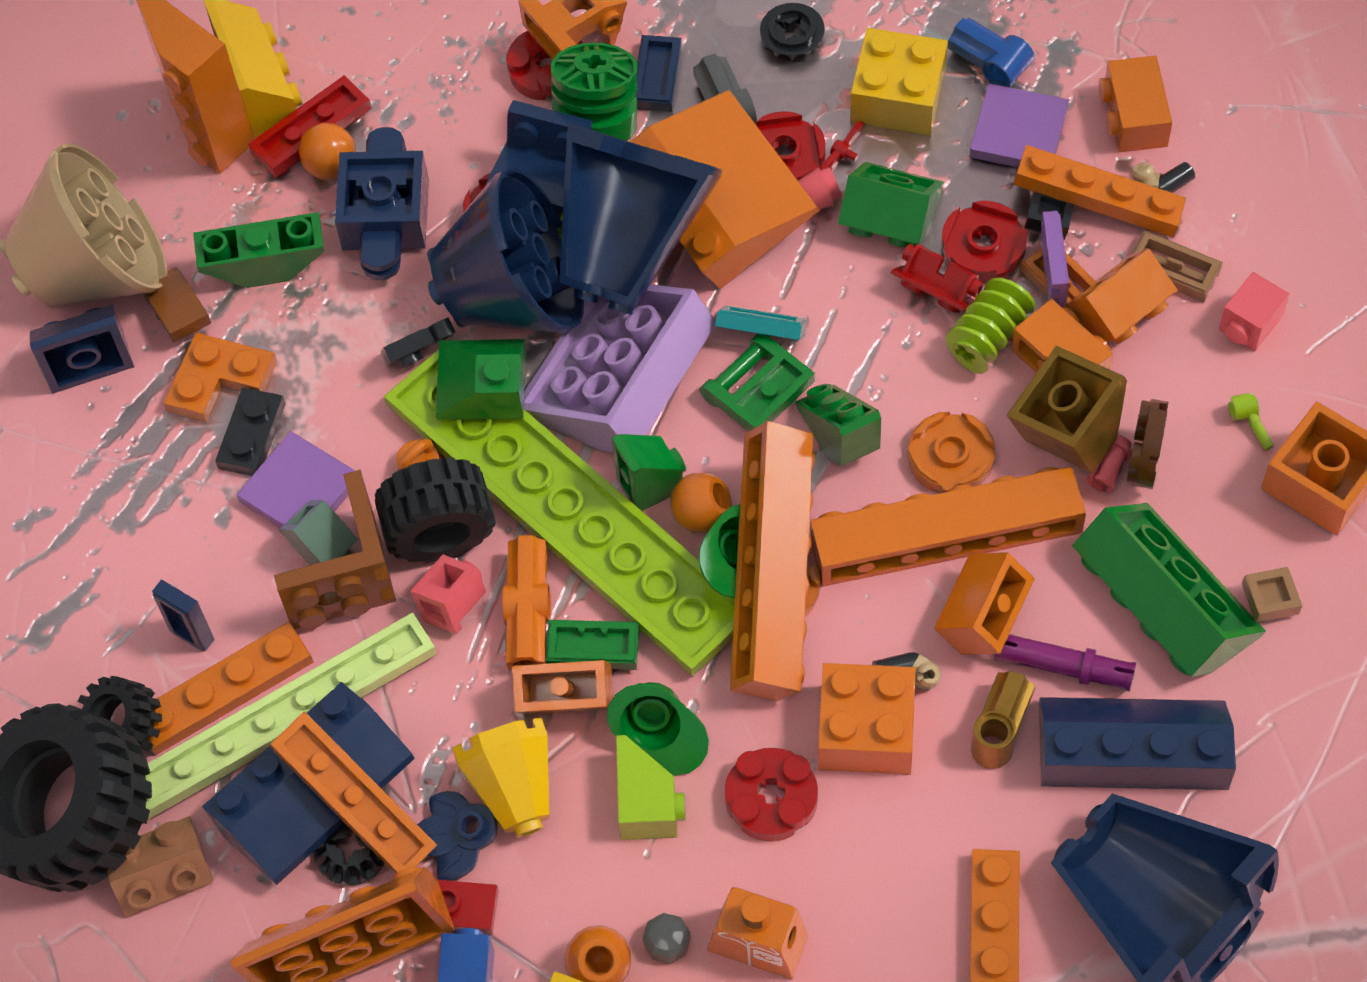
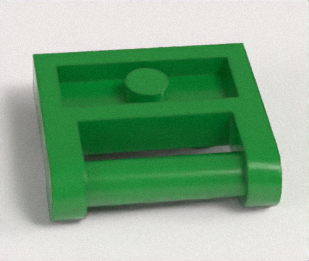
[699,333,815,431]

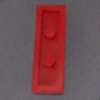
[248,75,372,178]

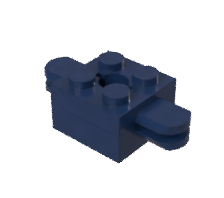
[335,127,429,280]

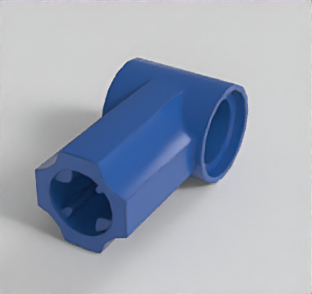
[948,17,1035,88]

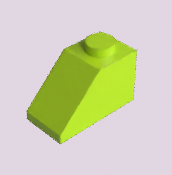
[616,735,686,840]

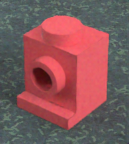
[410,555,486,634]

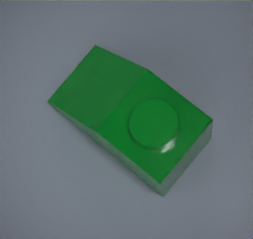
[611,434,686,511]

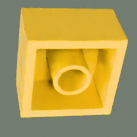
[850,27,948,136]

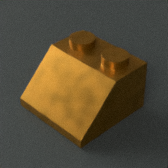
[1006,346,1127,473]

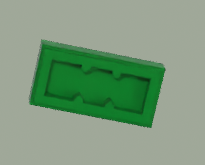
[545,620,640,670]

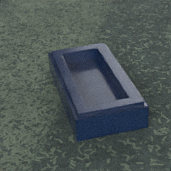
[636,35,682,112]
[152,579,215,651]

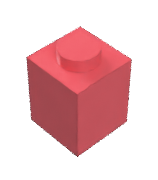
[1219,272,1290,351]

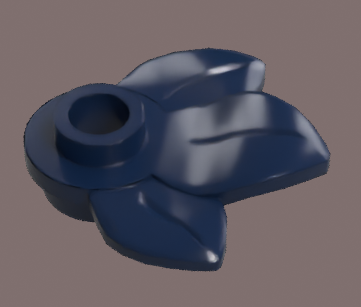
[417,791,498,881]

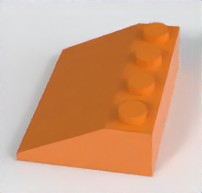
[136,0,254,174]
[630,90,820,289]
[230,866,455,982]

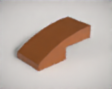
[143,267,211,343]

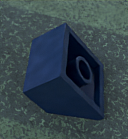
[30,304,134,394]

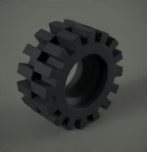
[77,676,162,756]

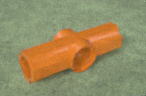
[502,535,551,670]

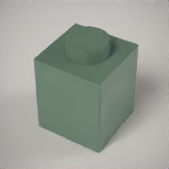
[279,500,359,565]

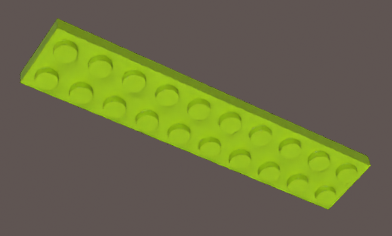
[384,349,735,677]

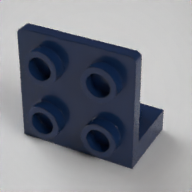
[486,100,593,212]

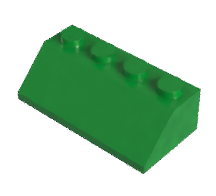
[1072,503,1266,677]

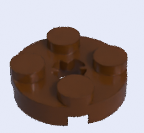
[1126,399,1169,489]

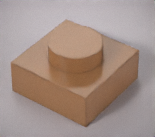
[1242,567,1302,623]

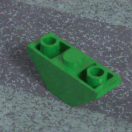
[193,212,325,288]
[795,384,882,466]

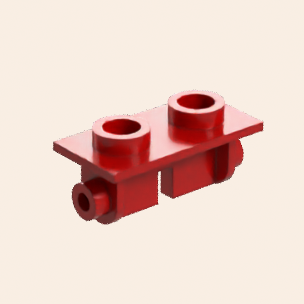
[891,244,984,313]

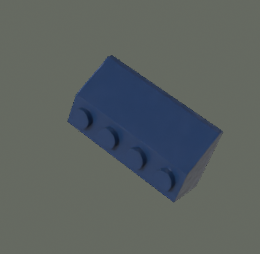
[202,682,415,885]
[1039,697,1236,790]

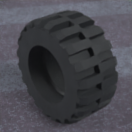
[0,703,152,892]

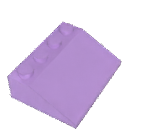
[524,284,716,453]

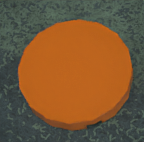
[908,411,995,493]

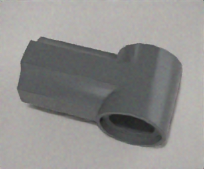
[693,53,757,123]

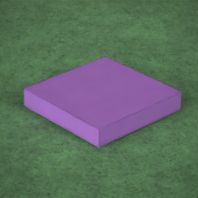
[969,83,1069,167]
[236,431,355,528]

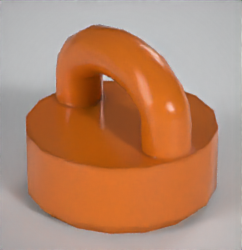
[396,439,440,470]

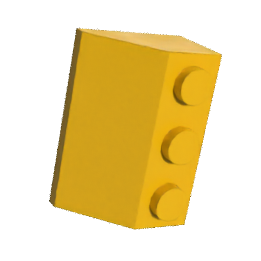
[203,0,303,139]

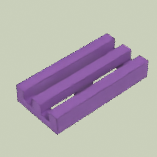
[1040,211,1069,307]

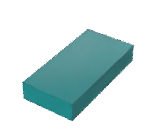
[715,305,807,340]

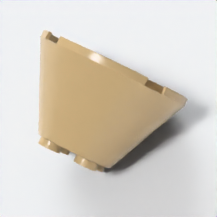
[0,143,167,308]

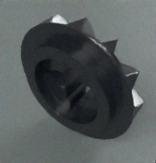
[760,3,825,61]
[314,823,385,885]

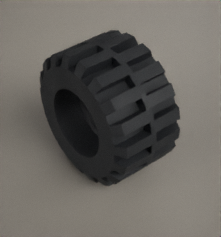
[374,458,496,562]

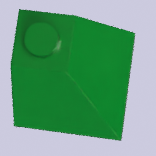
[436,339,526,420]

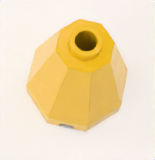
[453,718,549,838]

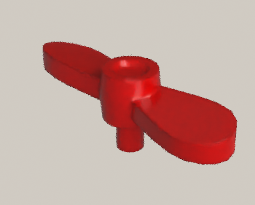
[820,120,865,172]

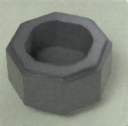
[643,913,691,964]

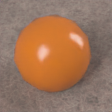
[299,123,356,180]
[670,473,732,533]
[564,925,632,982]

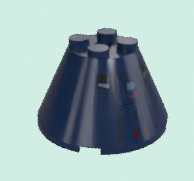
[427,168,584,333]

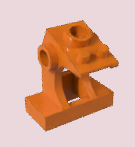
[518,0,627,60]

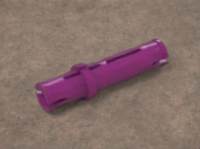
[995,634,1136,692]

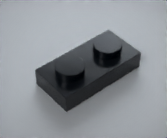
[215,387,286,476]

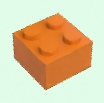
[1261,401,1367,536]
[818,663,916,775]

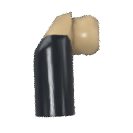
[1131,162,1195,193]
[872,652,941,690]

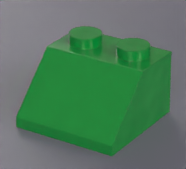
[838,162,945,248]

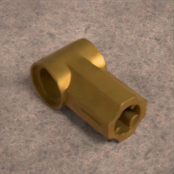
[971,671,1035,769]

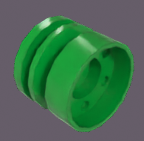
[551,43,637,141]

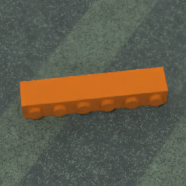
[730,421,815,701]
[810,466,1086,587]

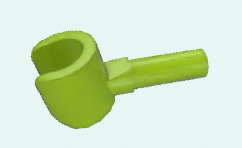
[1228,393,1274,451]

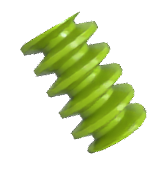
[945,278,1036,374]

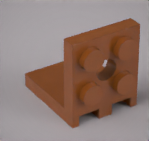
[274,469,397,629]

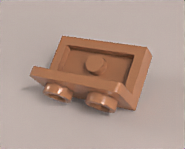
[107,816,213,916]

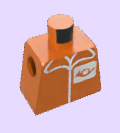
[707,887,808,980]

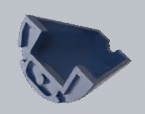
[559,123,723,315]
[1051,793,1279,982]

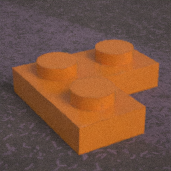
[163,332,277,422]

